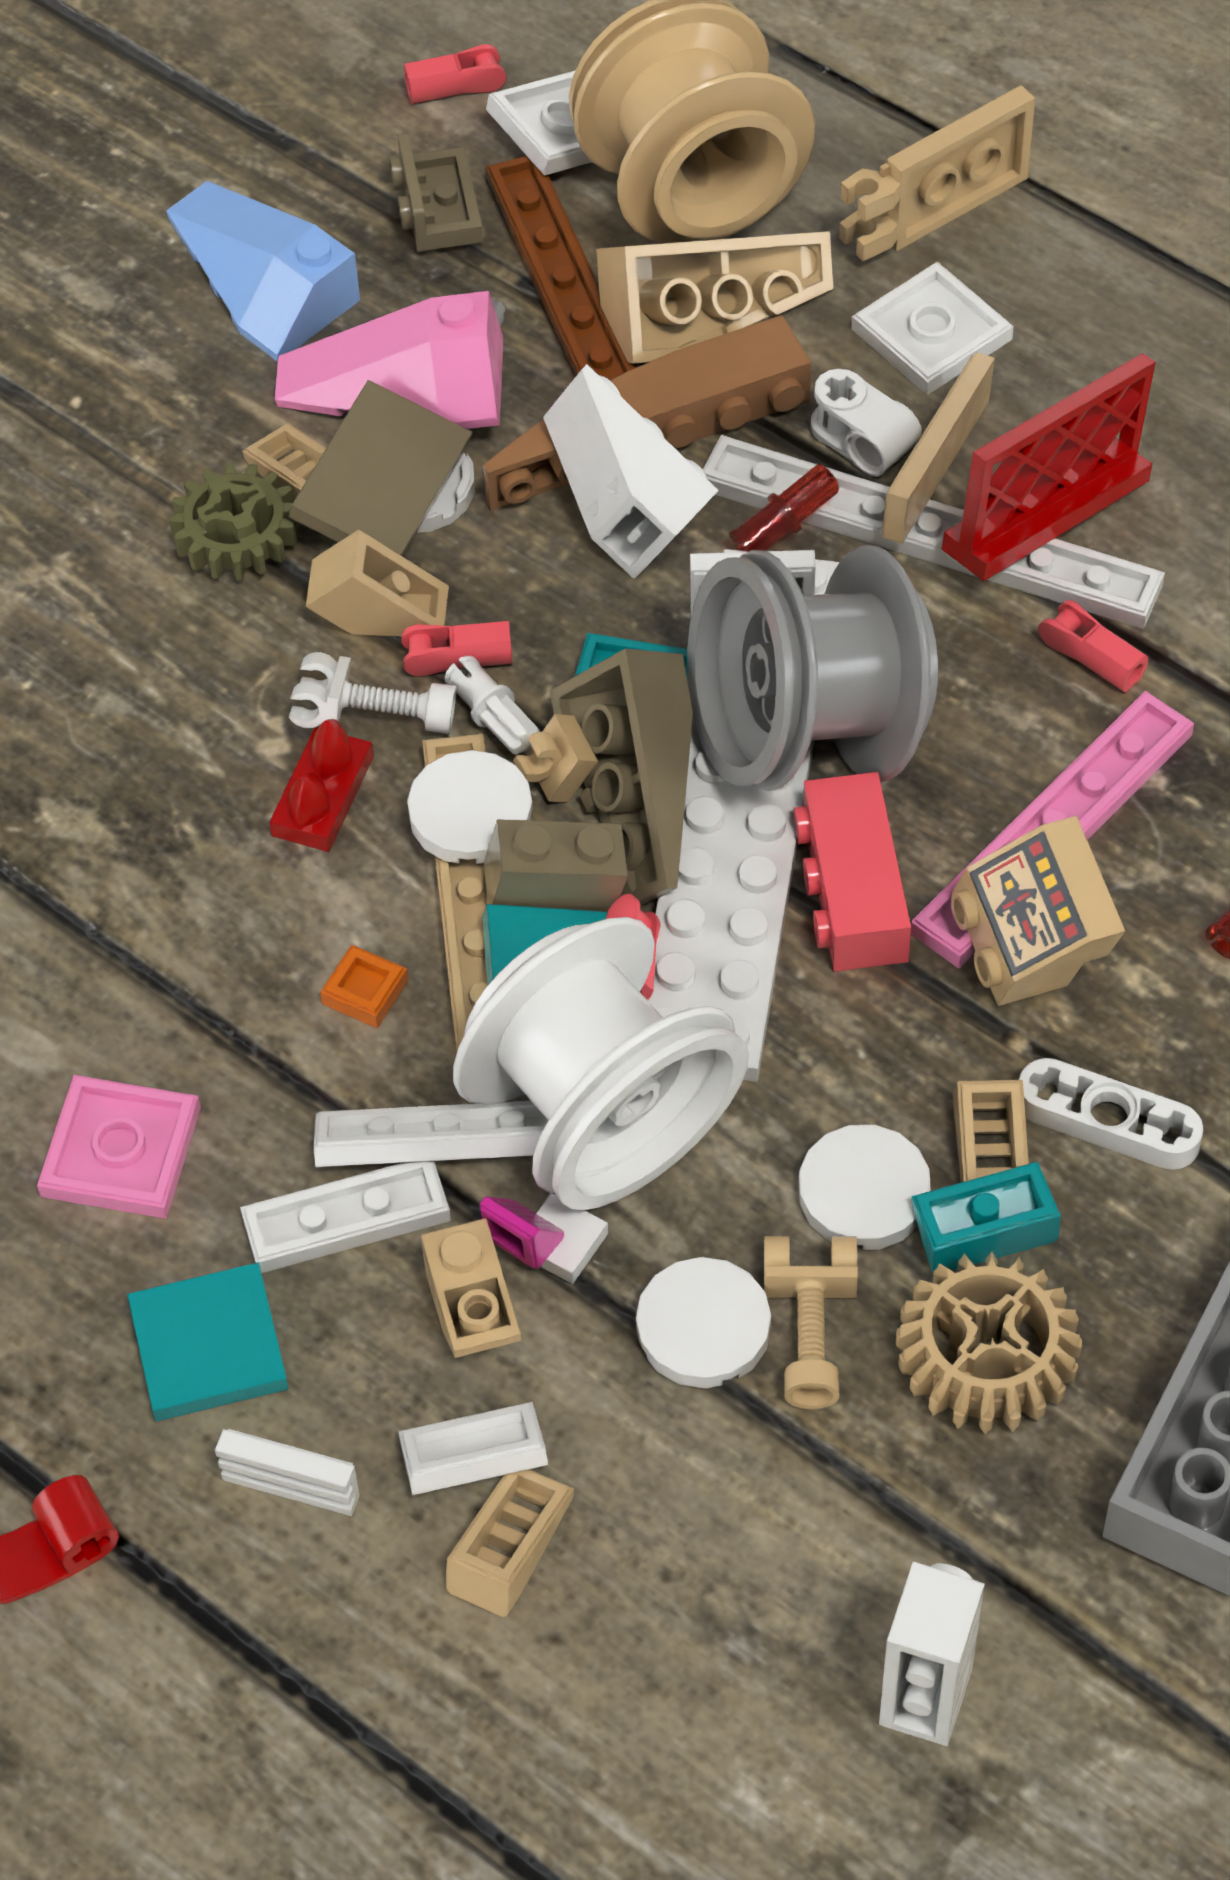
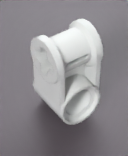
[810,369,922,477]

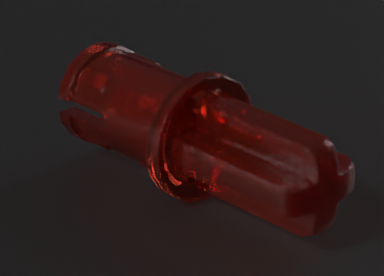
[729,464,839,552]

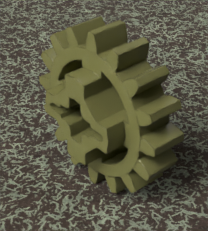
[169,463,300,580]

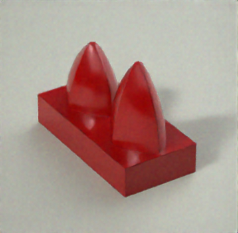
[269,719,374,852]

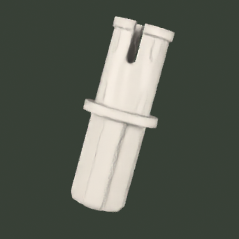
[445,656,540,754]

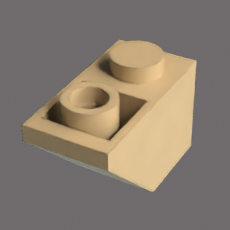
[421,1218,521,1358]

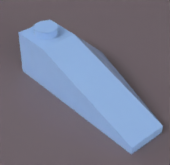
[166,181,360,362]

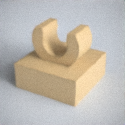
[513,714,598,802]

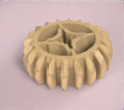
[896,1252,1082,1434]

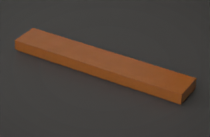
[485,156,637,380]

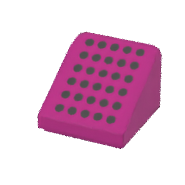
[480,1196,565,1269]

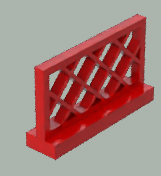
[941,353,1156,582]

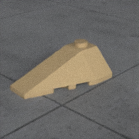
[596,231,833,363]

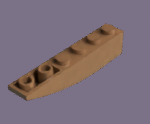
[483,315,811,511]

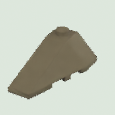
[550,648,693,906]

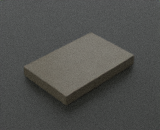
[288,380,472,557]

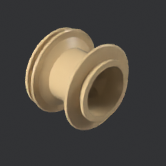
[569,0,815,244]

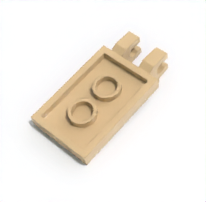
[839,85,1035,261]

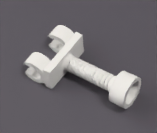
[289,652,457,734]

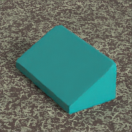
[911,1162,1061,1273]

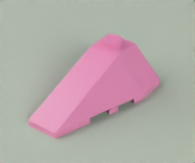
[275,291,503,429]

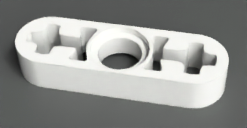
[1019,1058,1203,1170]

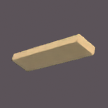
[882,352,995,544]

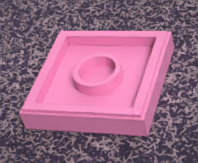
[37,1075,201,1219]

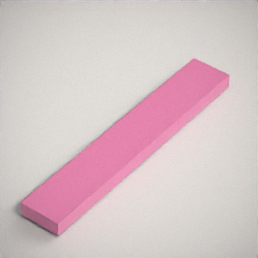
[910,691,1194,969]

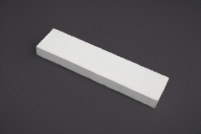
[314,1101,548,1167]

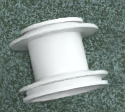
[453,917,749,1210]

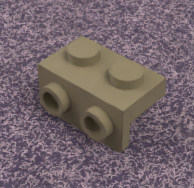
[389,133,483,252]

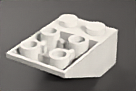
[543,364,719,579]

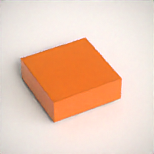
[320,945,409,1029]

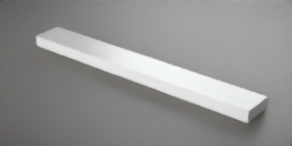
[703,435,1165,629]

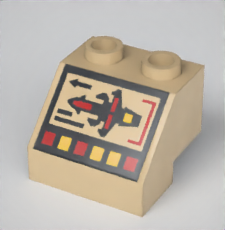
[951,815,1125,1006]

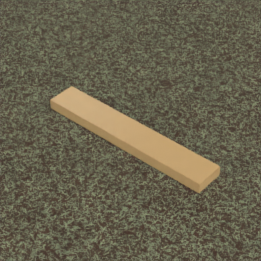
[422,734,488,1051]

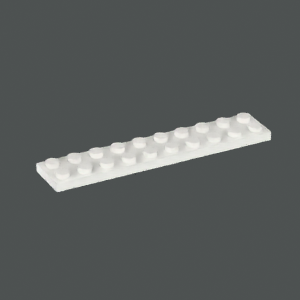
[648,549,839,1082]

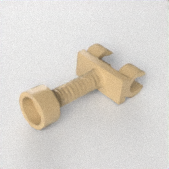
[764,1236,858,1409]

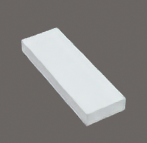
[240,1161,451,1273]

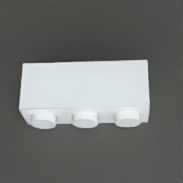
[879,1562,985,1747]

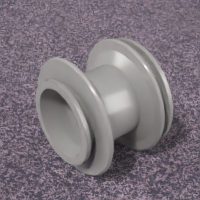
[687,545,938,791]

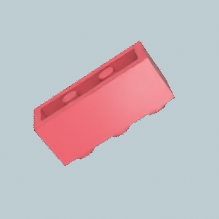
[793,772,911,972]

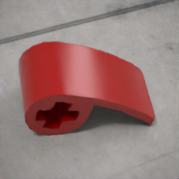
[0,1475,119,1604]

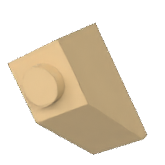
[306,529,449,637]

